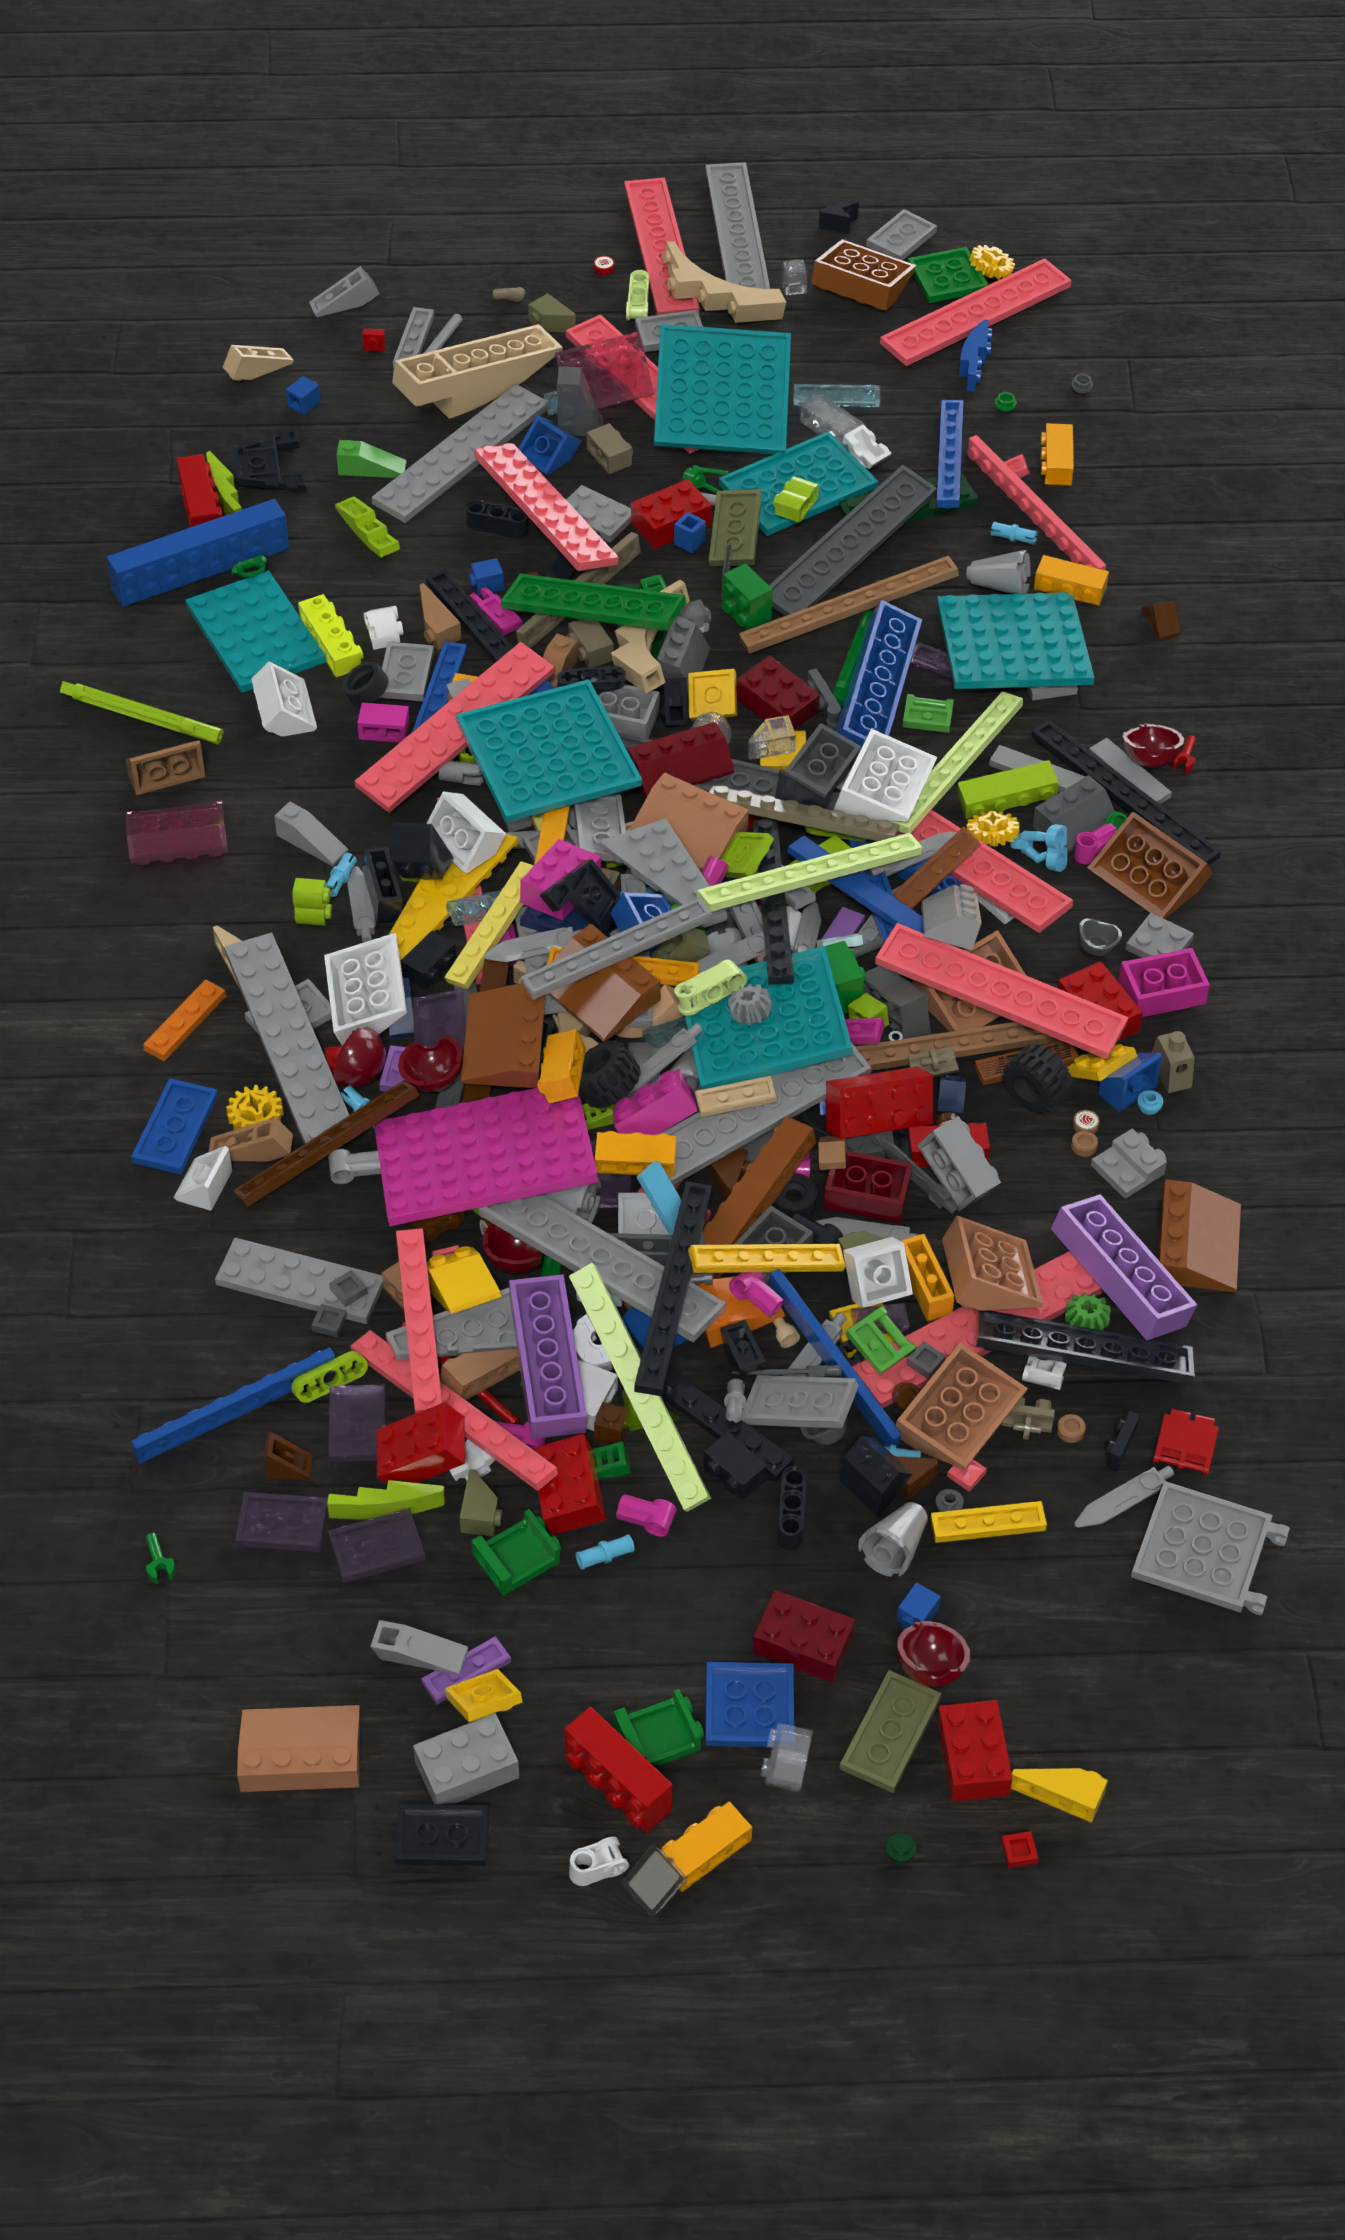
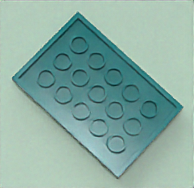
[719,431,878,536]
[185,571,326,693]

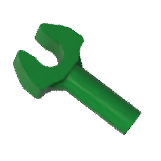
[146,1533,176,1584]

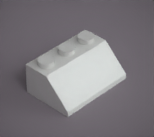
[251,662,317,737]
[426,791,506,873]

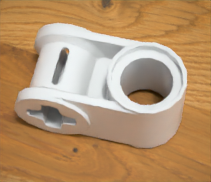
[569,1837,629,1886]

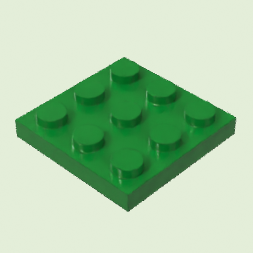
[908,247,988,303]

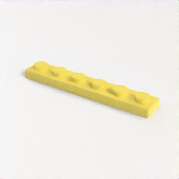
[445,862,534,990]

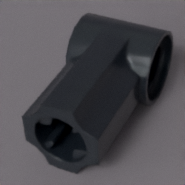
[792,1213,843,1244]

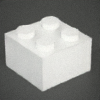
[843,1237,913,1308]

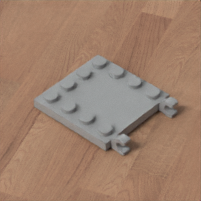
[1131,1481,1290,1615]

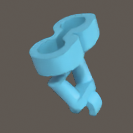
[1010,824,1067,872]

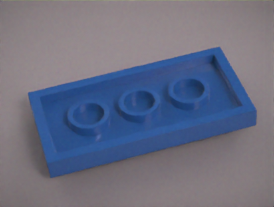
[131,1078,218,1175]

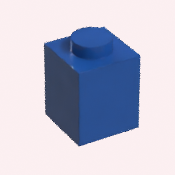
[286,376,321,415]
[674,512,706,553]
[468,558,504,595]
[897,1582,941,1629]

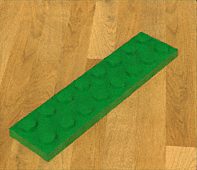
[501,574,686,631]

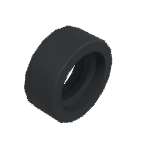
[342,661,389,706]

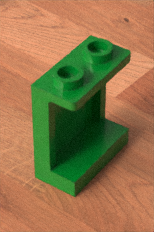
[471,1509,561,1596]
[613,1689,704,1767]

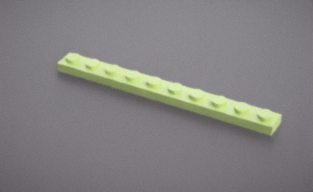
[888,692,1023,834]
[697,833,922,912]
[569,1263,711,1512]

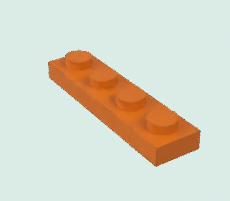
[143,979,226,1061]

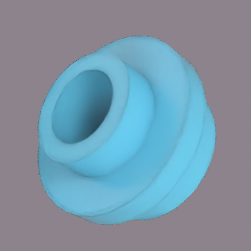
[1137,1090,1163,1115]

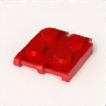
[1153,1409,1219,1476]

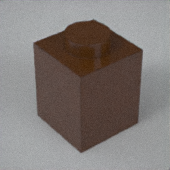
[594,1402,629,1445]

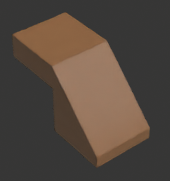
[819,1136,847,1170]

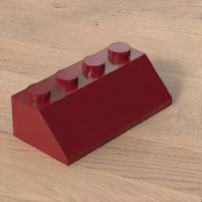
[628,721,734,798]

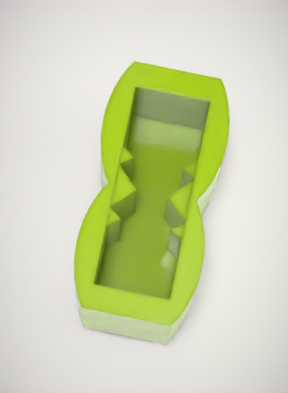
[773,476,819,522]
[293,878,333,926]

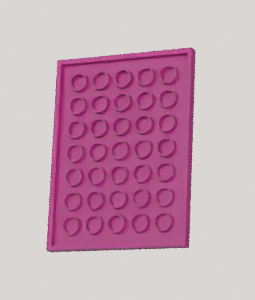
[374,1087,599,1226]

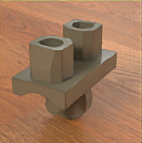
[907,1046,959,1077]
[1002,1397,1055,1440]

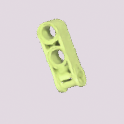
[626,270,649,321]
[674,960,747,1016]

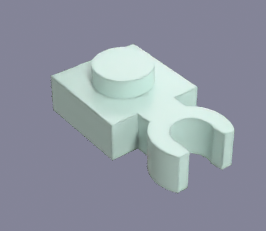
[816,933,863,948]

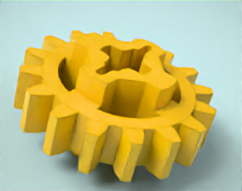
[969,245,1015,280]
[967,811,1019,847]
[226,1085,284,1130]

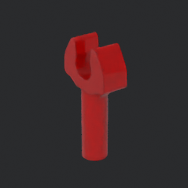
[1170,735,1196,773]

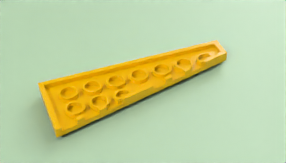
[389,834,519,964]

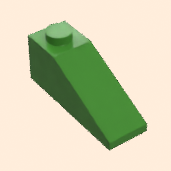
[337,440,407,478]

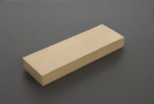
[695,1075,777,1118]

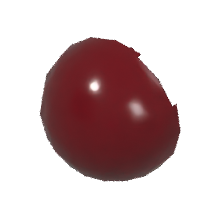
[1123,723,1184,769]
[333,1027,386,1088]
[398,1036,463,1093]
[482,1224,544,1275]
[897,1621,970,1687]

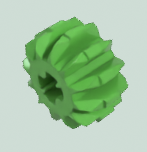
[1065,1291,1111,1331]

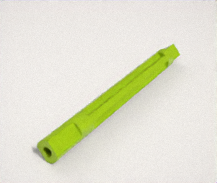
[60,681,224,745]

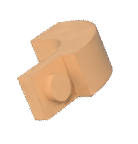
[616,985,684,1038]

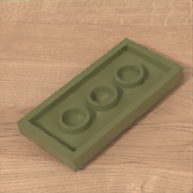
[709,489,762,566]
[840,1670,942,1793]

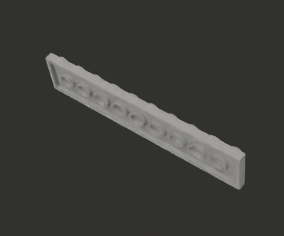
[705,162,770,289]
[372,384,549,523]
[224,933,357,1144]
[636,1043,871,1185]
[479,1194,726,1342]

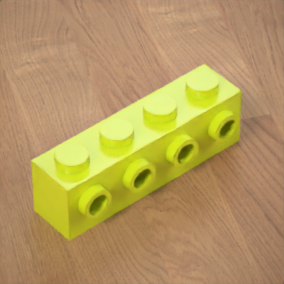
[298,594,363,677]

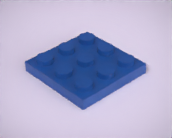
[706,1662,794,1747]

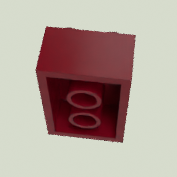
[736,655,820,731]
[824,1151,913,1223]
[753,1590,855,1683]

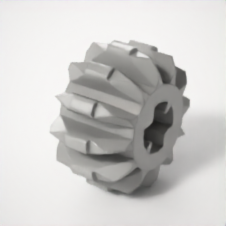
[728,984,772,1026]

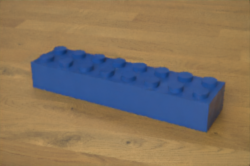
[107,499,289,607]
[835,600,922,751]

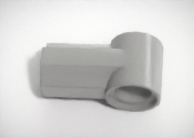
[328,1149,381,1184]

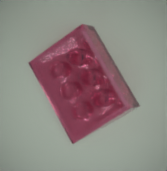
[555,331,655,409]
[126,802,228,865]

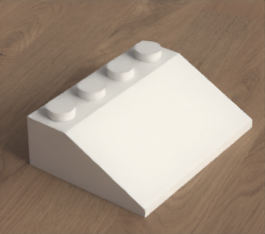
[834,729,937,822]
[324,933,407,1046]

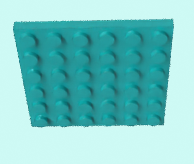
[654,324,791,454]
[937,592,1094,689]
[456,679,642,823]
[682,946,854,1090]

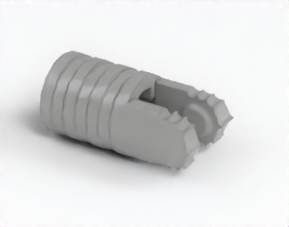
[439,760,483,786]

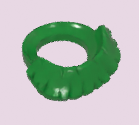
[231,555,267,577]

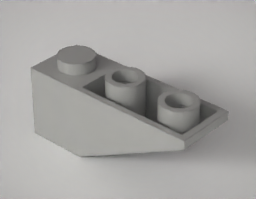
[371,1620,468,1675]

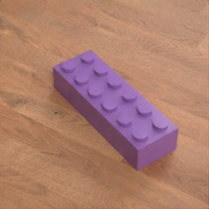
[1051,1194,1197,1340]
[509,1274,587,1439]

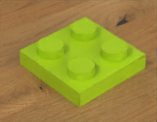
[721,832,774,878]

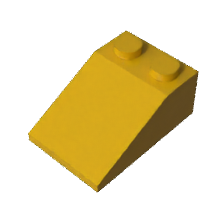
[427,1246,502,1314]

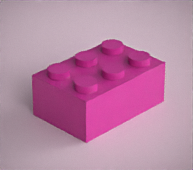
[520,839,601,921]
[1118,948,1210,1017]
[613,1068,697,1135]

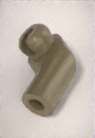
[493,287,526,302]

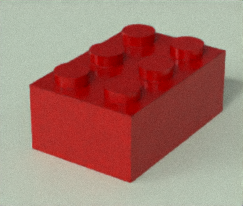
[631,479,712,549]
[1058,961,1143,1041]
[377,1402,465,1484]
[532,1433,606,1535]
[937,1700,1013,1802]

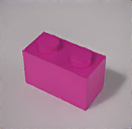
[358,703,410,743]

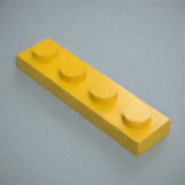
[930,1501,1047,1543]

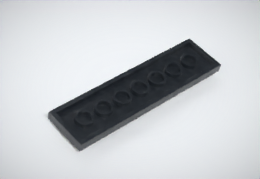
[976,1310,1195,1385]

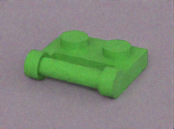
[903,694,954,733]
[846,1306,917,1376]

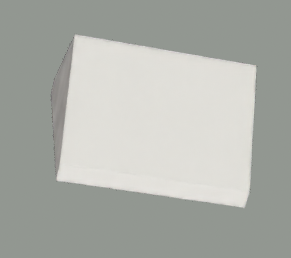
[174,1146,232,1210]

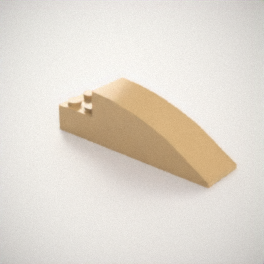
[392,324,563,419]

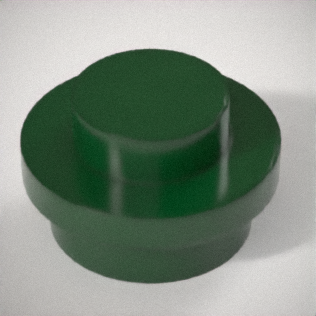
[886,1833,916,1863]

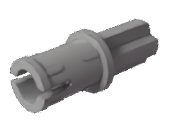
[724,1379,746,1423]

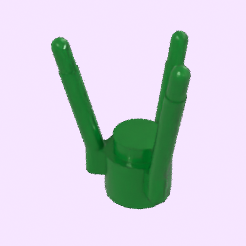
[682,465,728,494]

